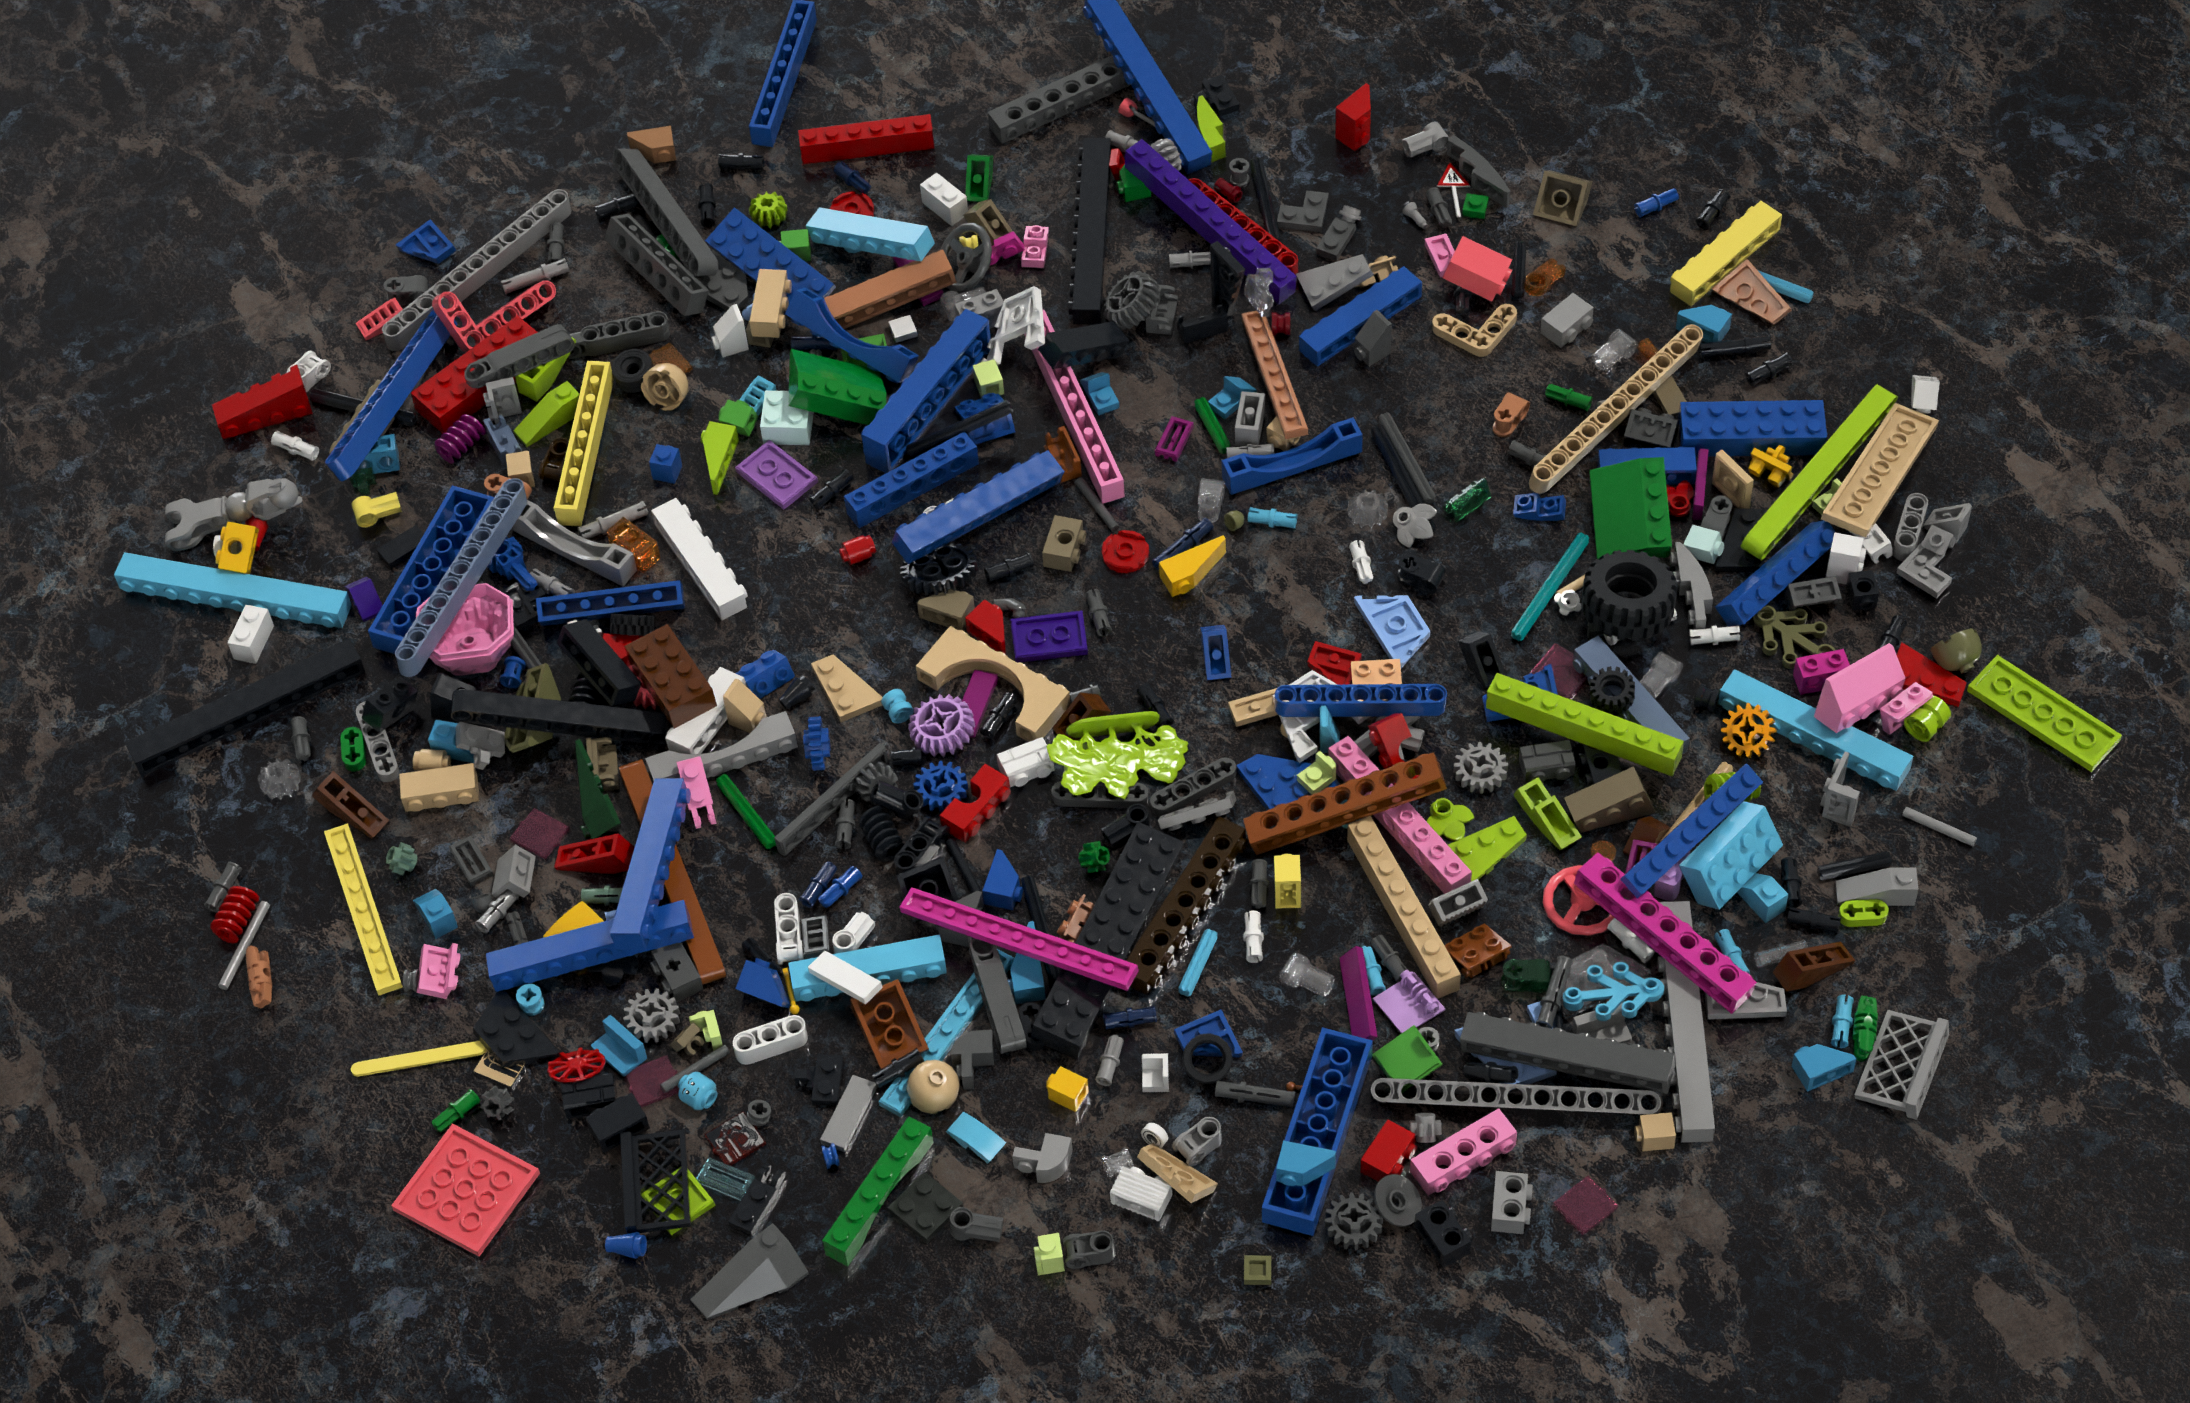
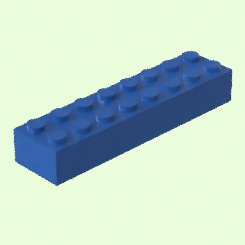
[861,308,991,473]
[368,485,494,654]
[1262,1027,1373,1236]

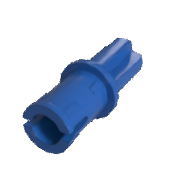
[1634,188,1679,217]
[818,866,862,908]

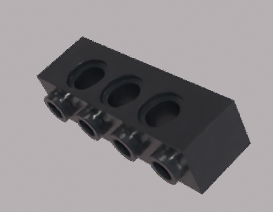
[1573,699,1622,788]

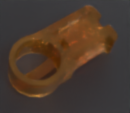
[1524,258,1566,296]

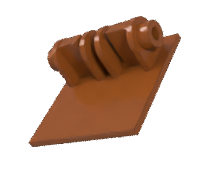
[1444,923,1512,978]

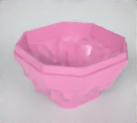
[416,583,514,676]

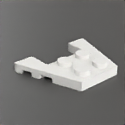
[981,286,1045,365]
[1273,670,1369,763]

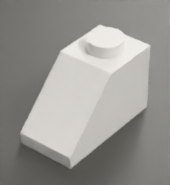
[711,304,749,358]
[1911,375,1940,414]

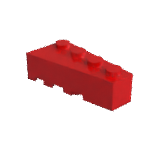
[212,364,313,439]

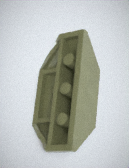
[505,663,561,753]

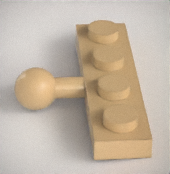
[1228,684,1290,738]

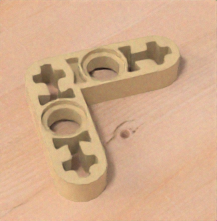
[1432,304,1517,357]

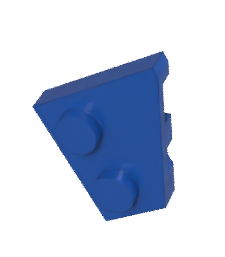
[396,219,457,264]

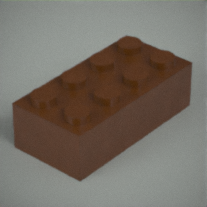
[624,624,717,729]

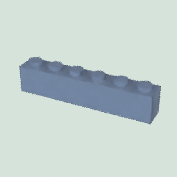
[1573,636,1690,754]

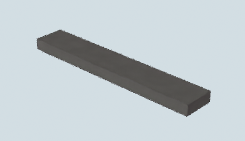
[774,743,889,856]

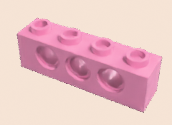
[1410,1108,1517,1196]

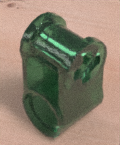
[1501,959,1551,993]

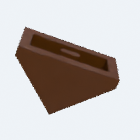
[1623,816,1671,862]

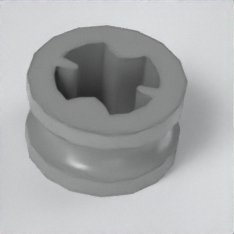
[1419,1027,1440,1052]

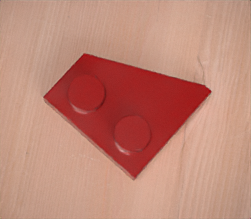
[1307,641,1362,685]

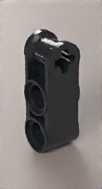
[894,816,950,875]

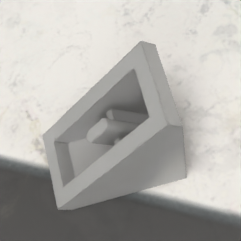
[1923,503,1972,543]

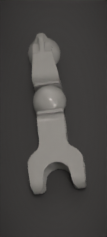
[165,478,302,551]

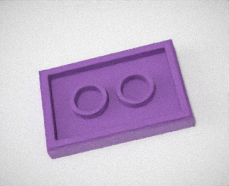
[735,440,818,510]

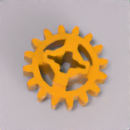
[1721,703,1777,758]

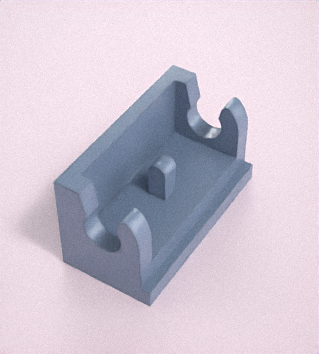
[483,415,522,468]

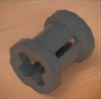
[1229,158,1250,188]

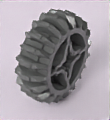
[1102,271,1160,330]

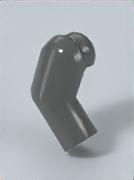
[994,598,1026,618]

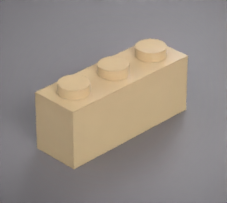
[749,269,792,338]
[399,763,479,812]

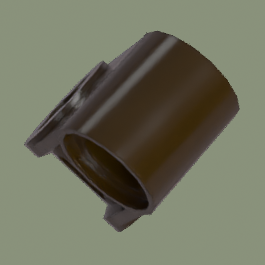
[539,438,569,483]

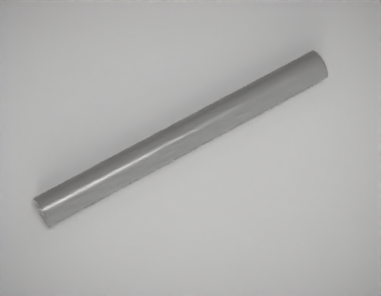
[218,901,270,990]

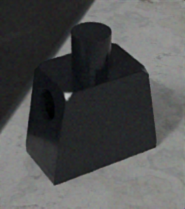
[430,673,476,723]

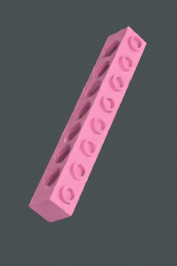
[1328,736,1472,894]

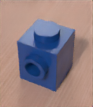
[649,444,682,484]

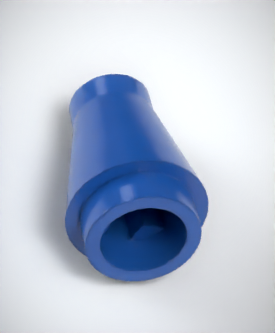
[605,1232,647,1259]

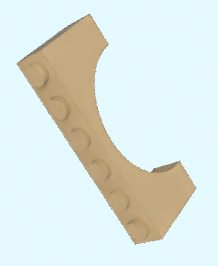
[916,626,1071,742]

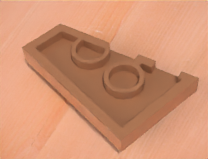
[1712,259,1792,325]

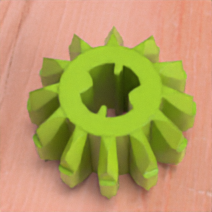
[749,191,788,229]

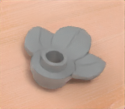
[1393,504,1437,548]

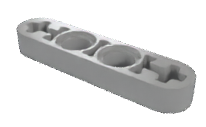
[356,702,400,782]

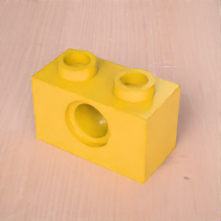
[215,521,259,574]

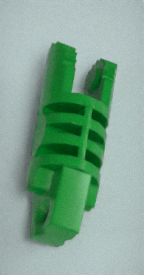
[1852,995,1878,1062]

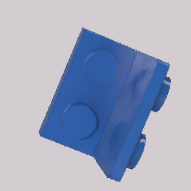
[955,393,1015,445]

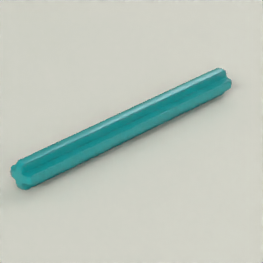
[1511,533,1589,641]

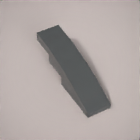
[1447,135,1510,208]

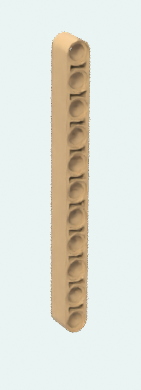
[1529,324,1703,494]

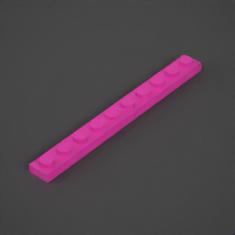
[900,887,1139,991]

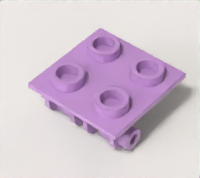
[1373,970,1445,1034]

